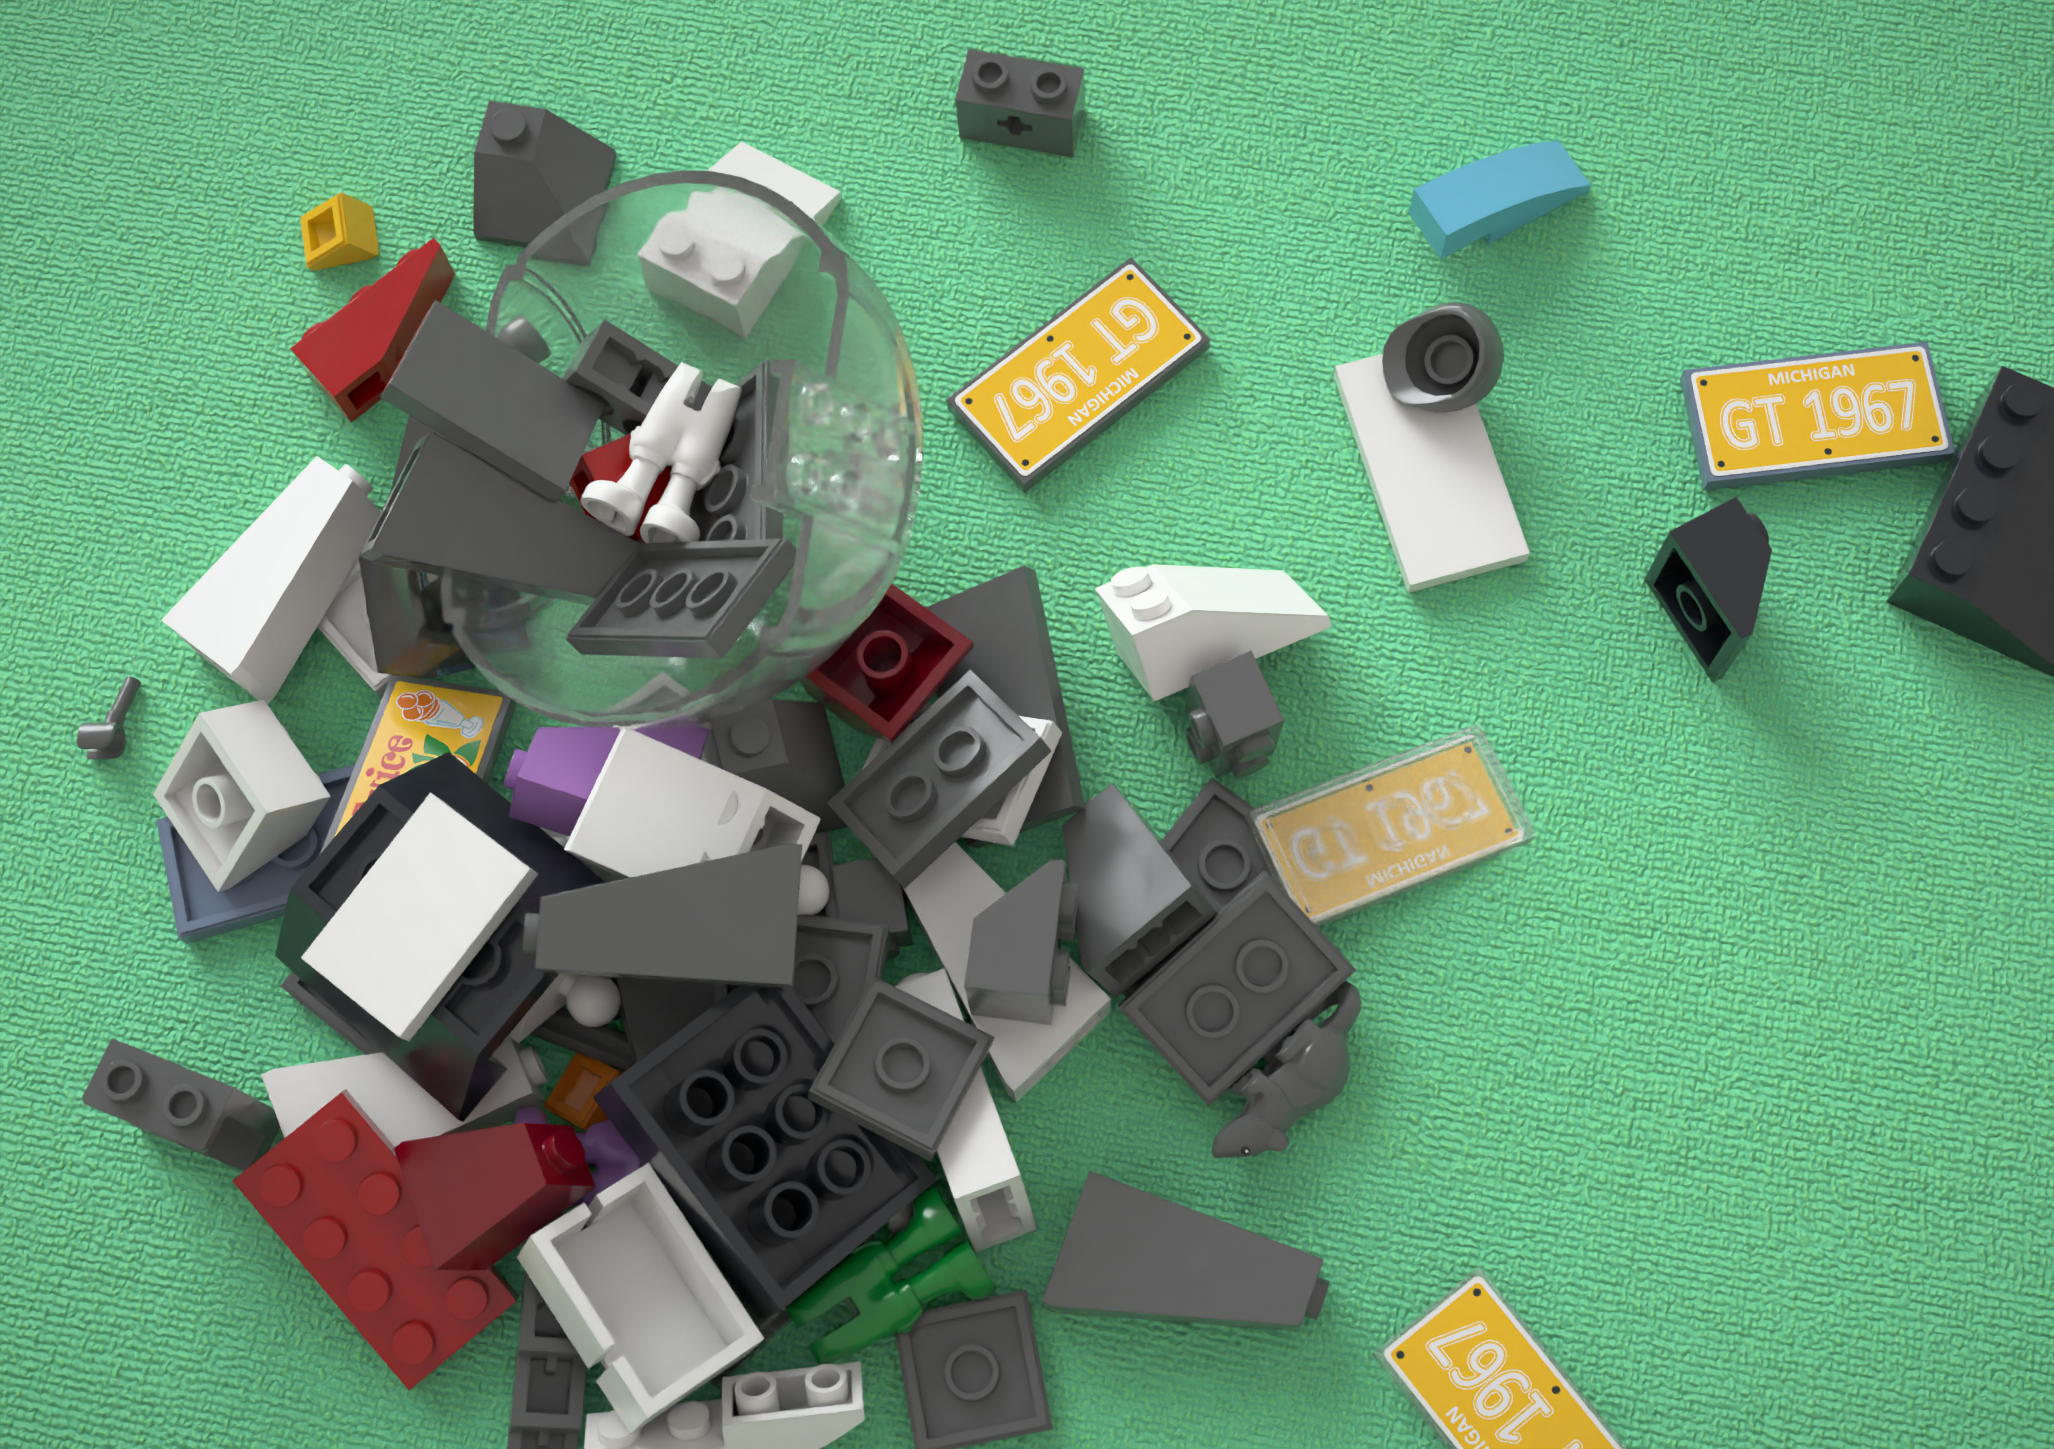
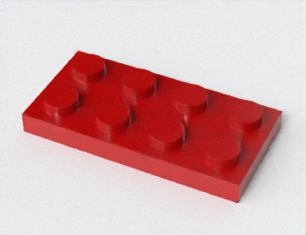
[232,1089,519,1390]

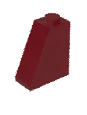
[394,1123,596,1270]

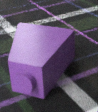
[503,725,709,837]

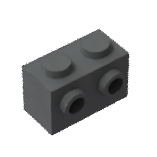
[1185,651,1285,778]

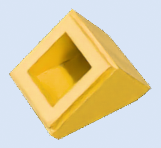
[300,192,379,271]

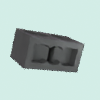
[562,319,712,435]

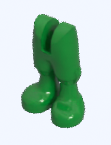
[785,1184,996,1365]

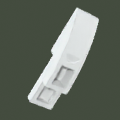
[584,1361,865,1449]

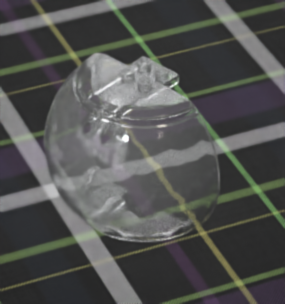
[441,170,923,731]

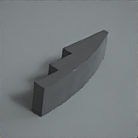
[506,1213,587,1449]

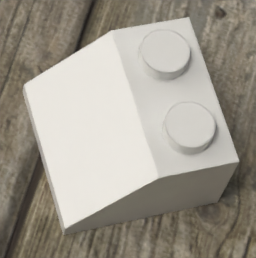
[153,699,331,892]

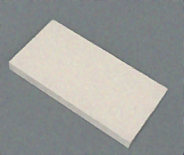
[1333,354,1530,593]

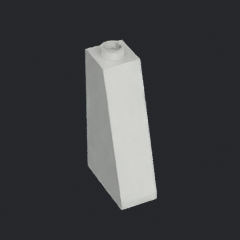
[162,457,381,705]
[902,842,1111,1103]
[894,968,1038,1253]
[261,1036,548,1147]

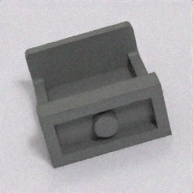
[82,1038,280,1171]

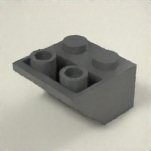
[964,859,1079,1025]

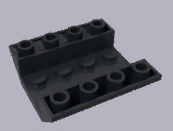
[275,752,606,1122]

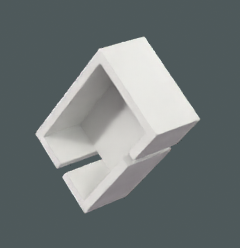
[517,1163,764,1434]

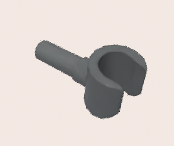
[77,676,141,759]

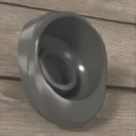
[1382,302,1504,412]

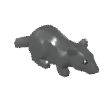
[1212,980,1362,1158]

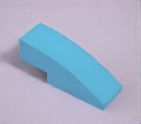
[1409,140,1591,259]

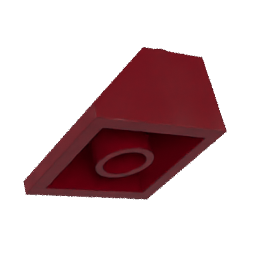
[793,571,974,743]

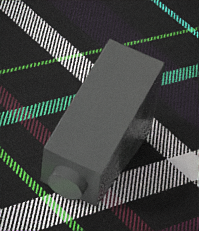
[1062,783,1218,998]

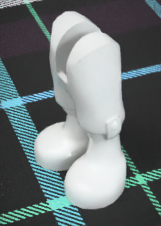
[580,362,742,543]

